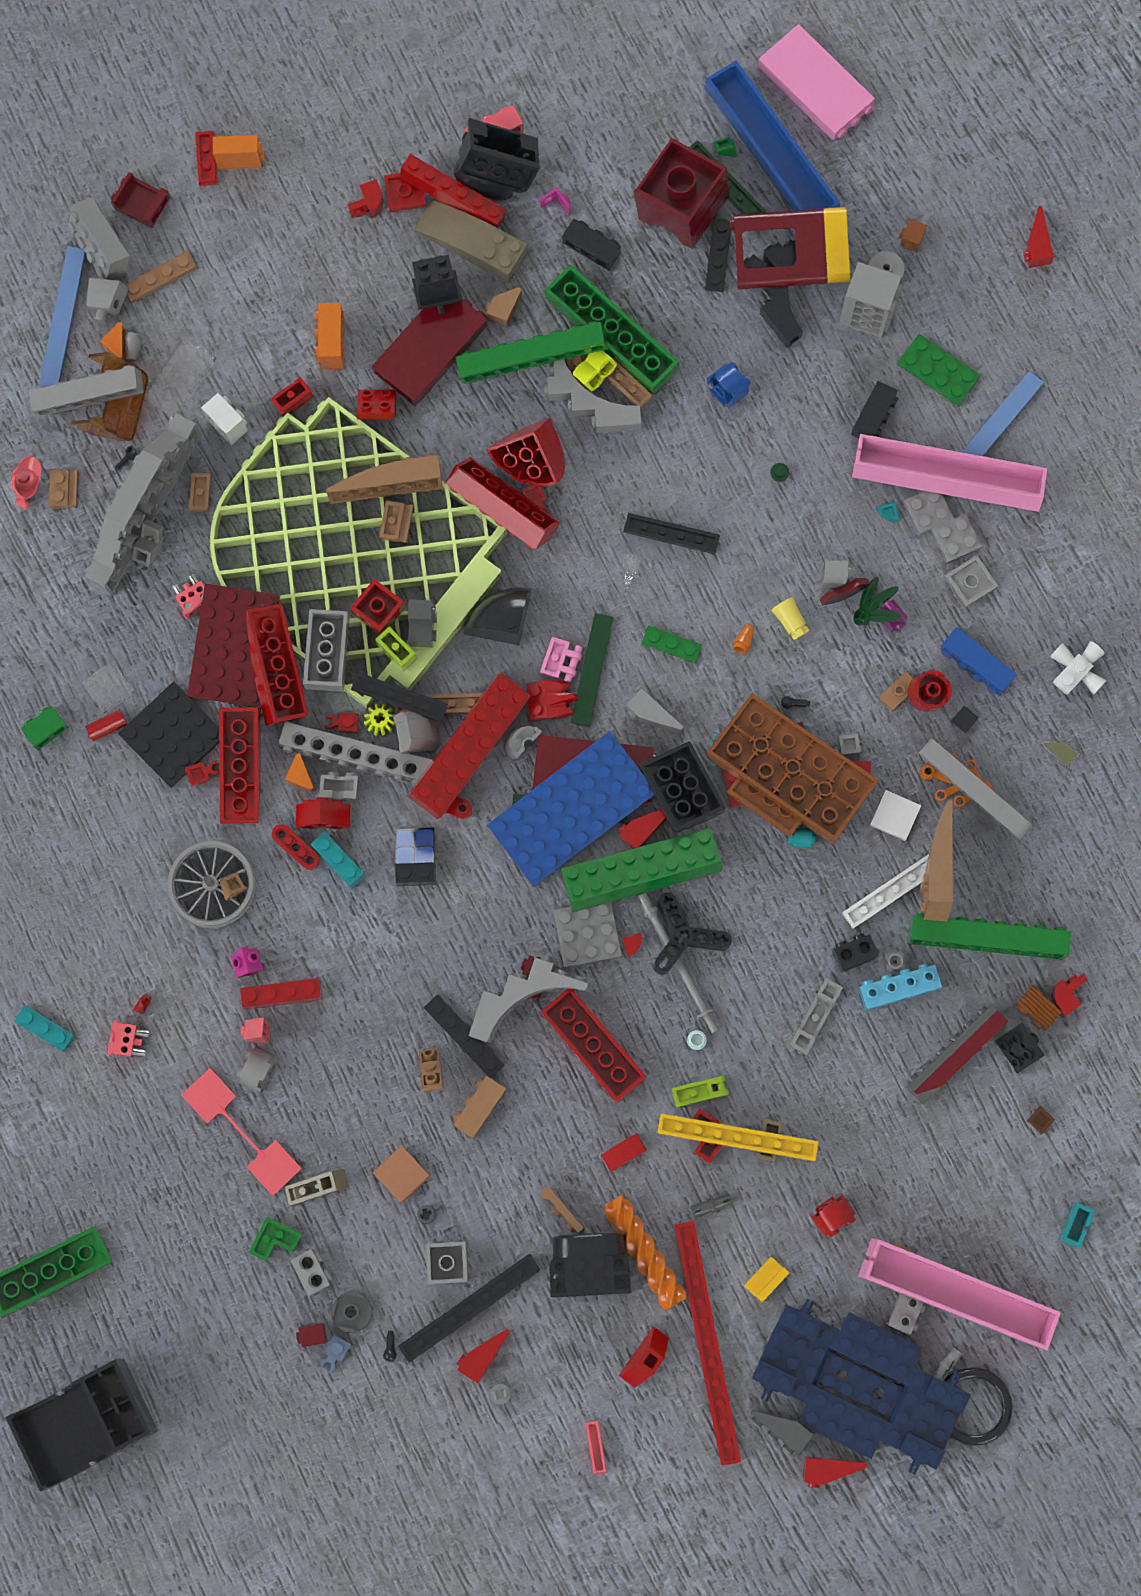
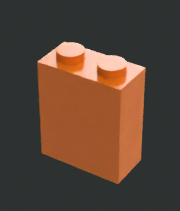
[213,135,265,170]

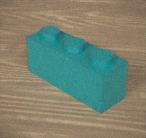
[310,831,366,890]

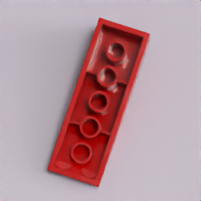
[246,603,309,726]
[219,708,261,824]

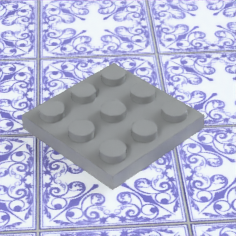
[553,902,622,968]

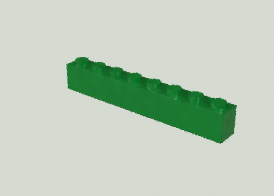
[456,321,608,384]

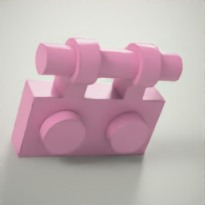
[540,637,583,683]

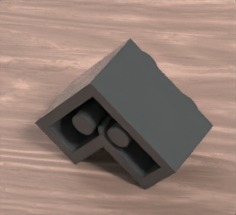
[408,600,437,647]

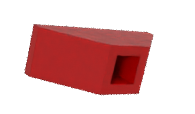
[618,1326,669,1388]

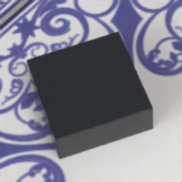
[951,706,979,733]

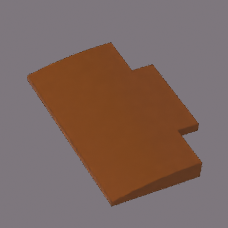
[706,693,879,845]

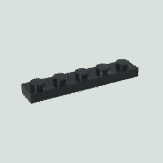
[624,513,720,554]
[351,672,448,722]
[423,994,505,1078]

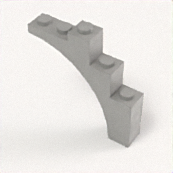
[544,360,641,433]
[469,956,591,1043]

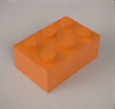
[315,303,344,370]

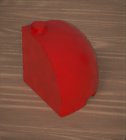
[486,418,565,486]

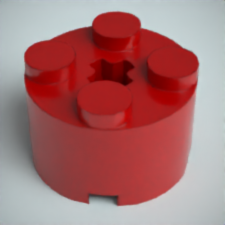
[908,670,952,712]
[809,1193,856,1238]

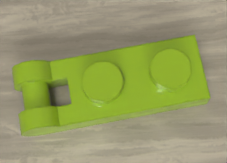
[671,1075,730,1108]

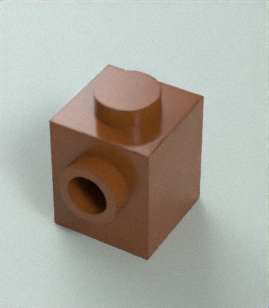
[899,219,927,252]

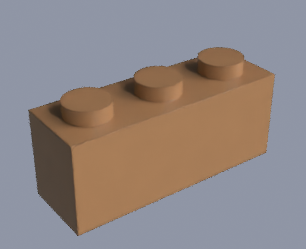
[453,1076,507,1139]

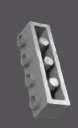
[886,1250,940,1335]

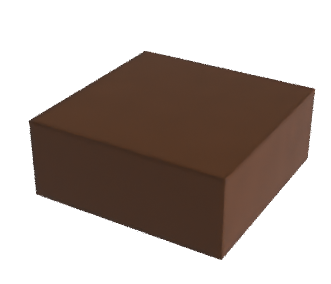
[1027,1106,1055,1134]

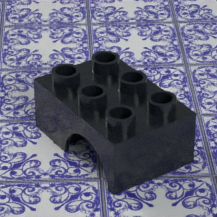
[5,1358,159,1492]

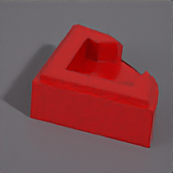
[622,933,642,957]
[133,994,152,1014]

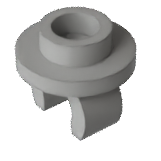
[491,1384,511,1405]

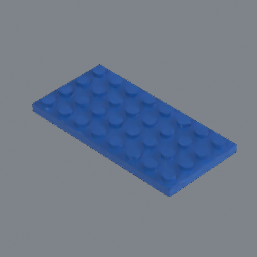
[487,731,654,887]

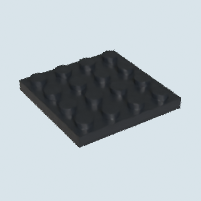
[118,681,219,788]

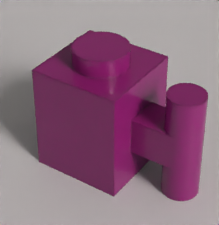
[881,599,907,633]

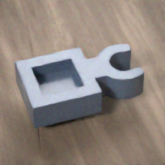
[320,1335,352,1373]

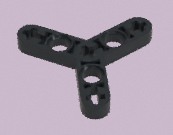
[653,893,732,975]

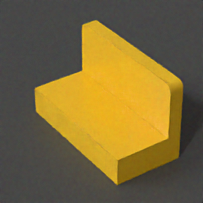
[745,1257,789,1302]

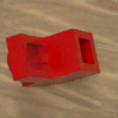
[347,179,383,218]
[1051,974,1087,1018]

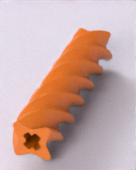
[603,1194,687,1310]

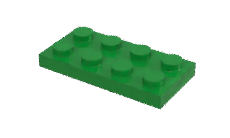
[897,334,980,406]

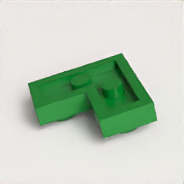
[248,1217,303,1262]

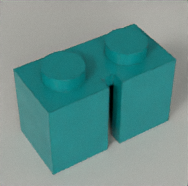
[1058,1202,1095,1248]

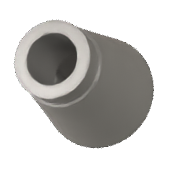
[124,332,143,361]

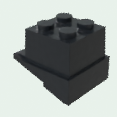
[412,254,463,314]

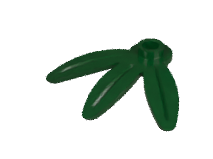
[853,577,901,626]

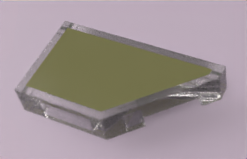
[1040,741,1080,769]

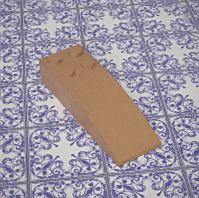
[326,454,443,504]
[920,800,953,921]

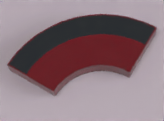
[820,578,870,605]

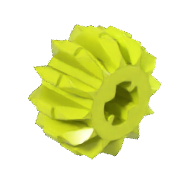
[364,704,396,736]

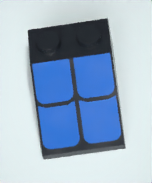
[395,827,436,887]

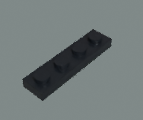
[705,218,731,292]

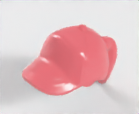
[11,456,41,510]

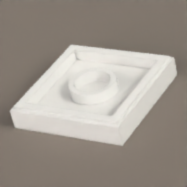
[870,790,921,841]

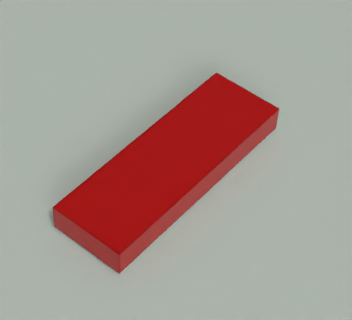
[195,131,218,186]

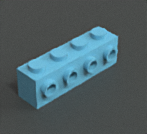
[858,963,942,1011]

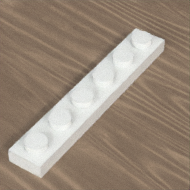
[842,854,929,929]

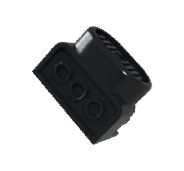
[454,118,540,201]
[549,1233,631,1298]

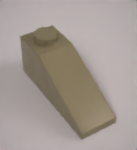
[284,1169,350,1206]

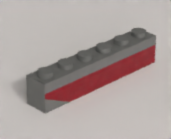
[906,1005,1009,1105]

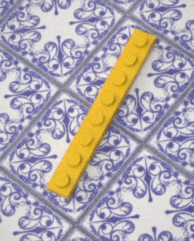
[657,1114,819,1162]

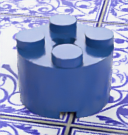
[707,362,751,407]

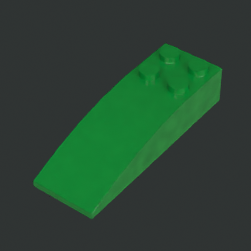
[0,1226,112,1319]

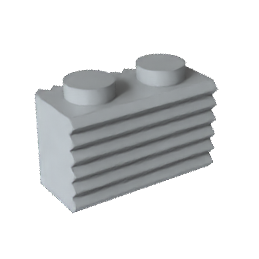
[822,559,851,588]

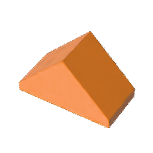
[100,322,125,364]
[285,753,315,793]

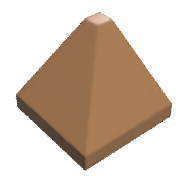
[220,873,246,901]

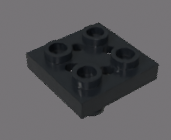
[995,1023,1045,1073]

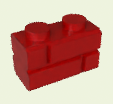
[270,377,314,417]

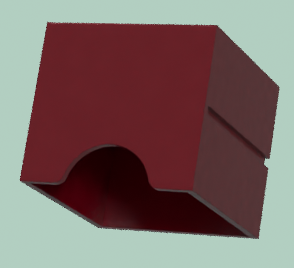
[634,138,730,249]

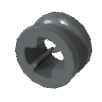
[417,1206,435,1224]

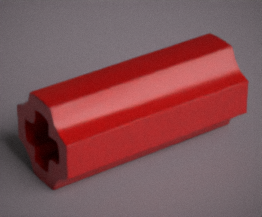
[85,709,127,741]

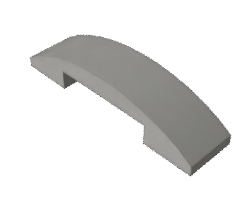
[789,978,843,1055]

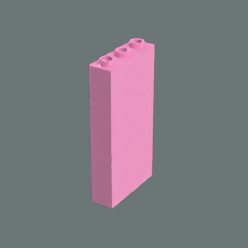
[758,24,875,142]

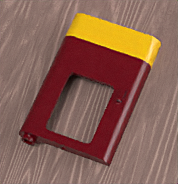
[730,207,850,290]

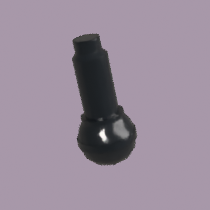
[781,696,810,709]
[383,1331,397,1362]

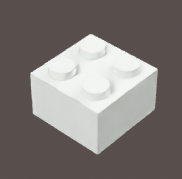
[201,393,248,446]

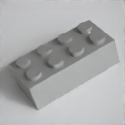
[68,197,130,280]
[303,609,350,692]

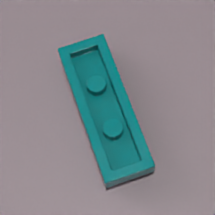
[14,1005,75,1052]

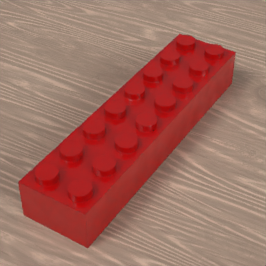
[407,672,531,819]

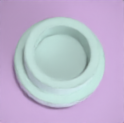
[687,1030,707,1050]

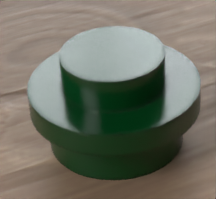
[770,463,789,482]

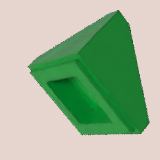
[713,137,737,157]

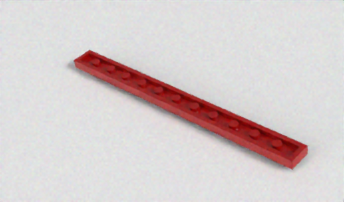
[675,1221,741,1466]

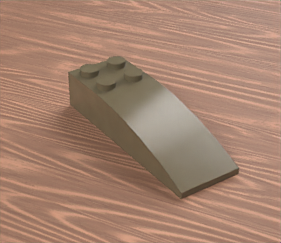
[414,200,528,283]

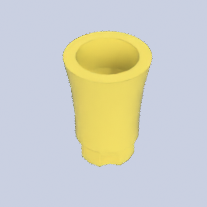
[771,596,810,641]

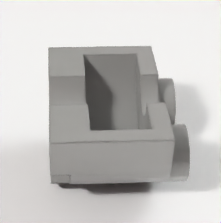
[504,726,542,759]
[319,772,359,802]
[236,1047,278,1092]

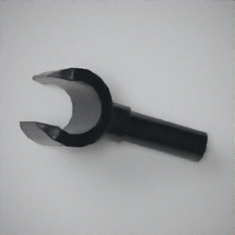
[115,446,137,470]

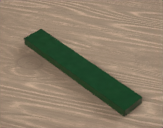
[690,140,767,214]
[571,613,613,727]

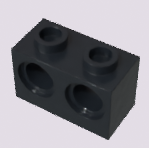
[832,933,879,973]

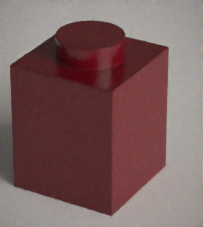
[296,1323,328,1347]

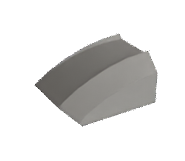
[393,712,440,753]

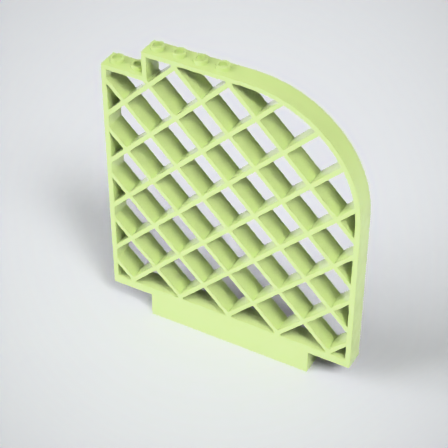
[210,397,507,709]

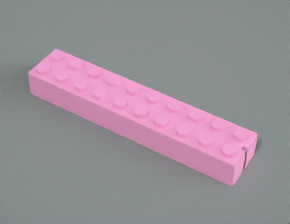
[852,434,1047,512]
[858,1238,1061,1351]

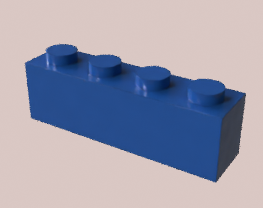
[940,627,1017,695]

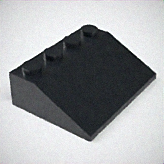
[639,741,726,834]

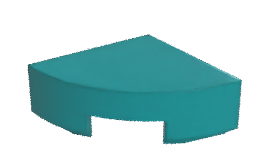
[876,502,900,522]

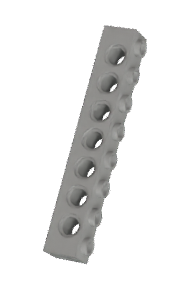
[279,722,433,785]

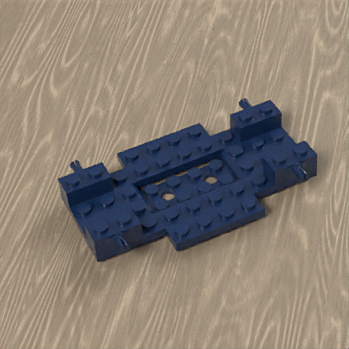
[752,1298,971,1475]

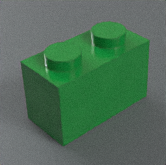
[21,706,69,750]

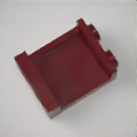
[111,171,170,228]

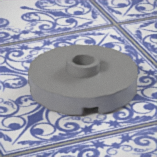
[868,251,905,281]

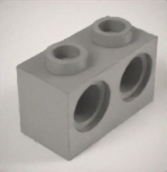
[290,1249,332,1296]

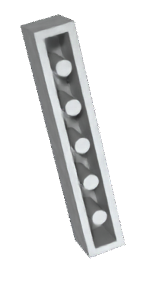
[29,365,144,417]

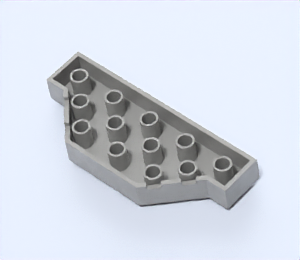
[84,414,201,597]

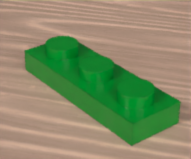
[642,625,702,664]

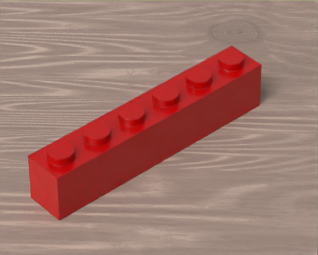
[399,154,506,228]

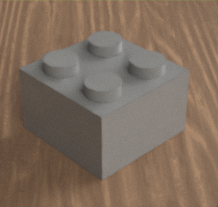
[426,1241,469,1285]

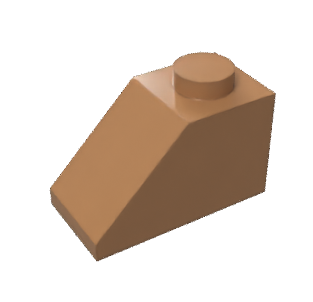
[485,287,522,328]

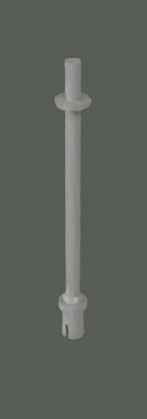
[636,892,718,1034]

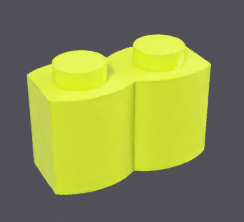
[573,350,617,392]

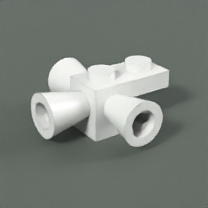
[1050,642,1107,695]

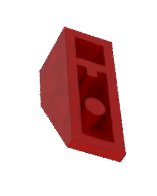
[1023,206,1054,268]
[619,809,667,849]
[456,1329,510,1383]
[803,1457,867,1488]

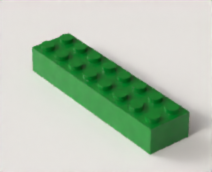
[545,264,679,395]
[561,828,722,912]
[907,913,1071,960]

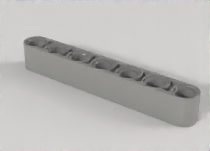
[918,738,1033,841]

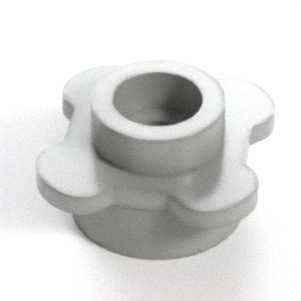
[885,952,905,972]

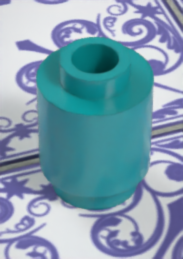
[787,828,816,848]

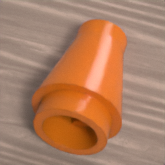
[733,625,755,654]

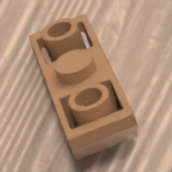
[419,1048,444,1094]

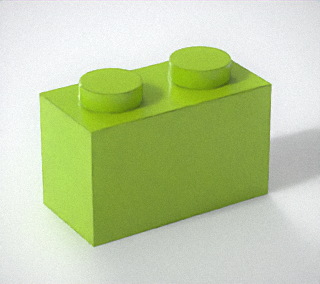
[375,627,417,672]

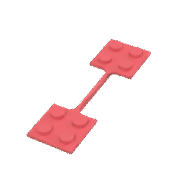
[181,1068,302,1196]

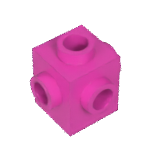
[230,946,263,978]

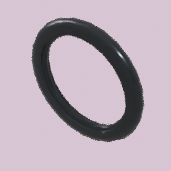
[945,1367,1013,1446]

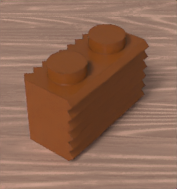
[1015,985,1062,1031]

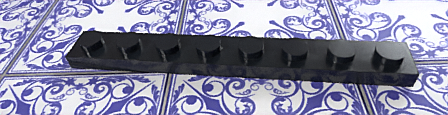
[398,1253,541,1363]

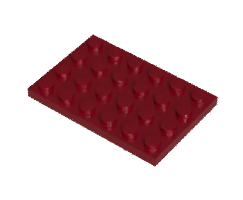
[187,584,281,708]

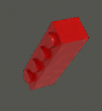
[240,978,323,1010]

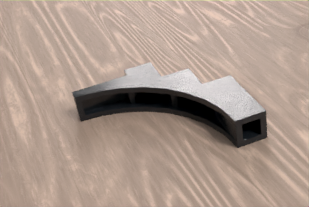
[760,240,803,348]

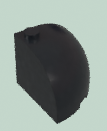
[463,587,531,646]

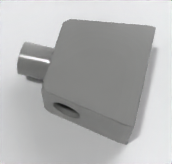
[87,278,129,323]

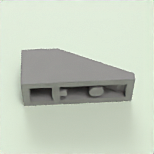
[626,689,684,734]

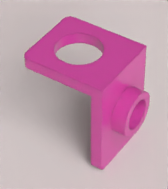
[539,188,571,215]

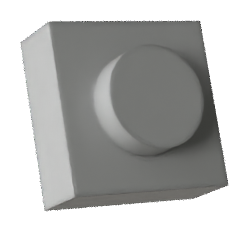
[838,733,861,756]

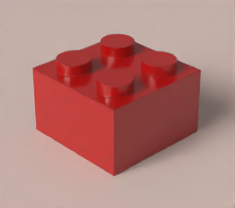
[350,579,406,635]

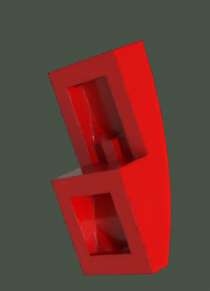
[601,1133,647,1172]

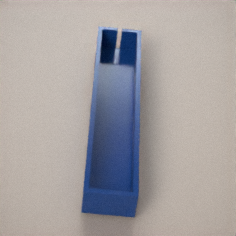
[705,60,840,211]

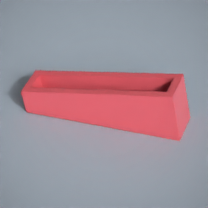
[585,1421,607,1476]

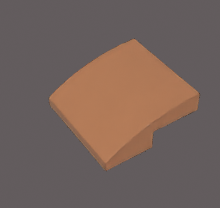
[373,1145,430,1204]

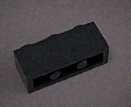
[562,219,621,271]
[851,381,899,438]

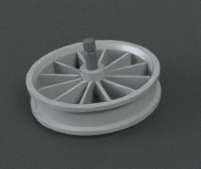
[168,841,256,928]

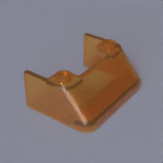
[71,352,148,441]

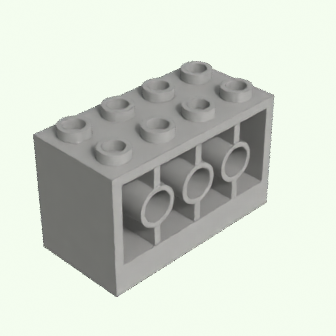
[839,262,903,338]

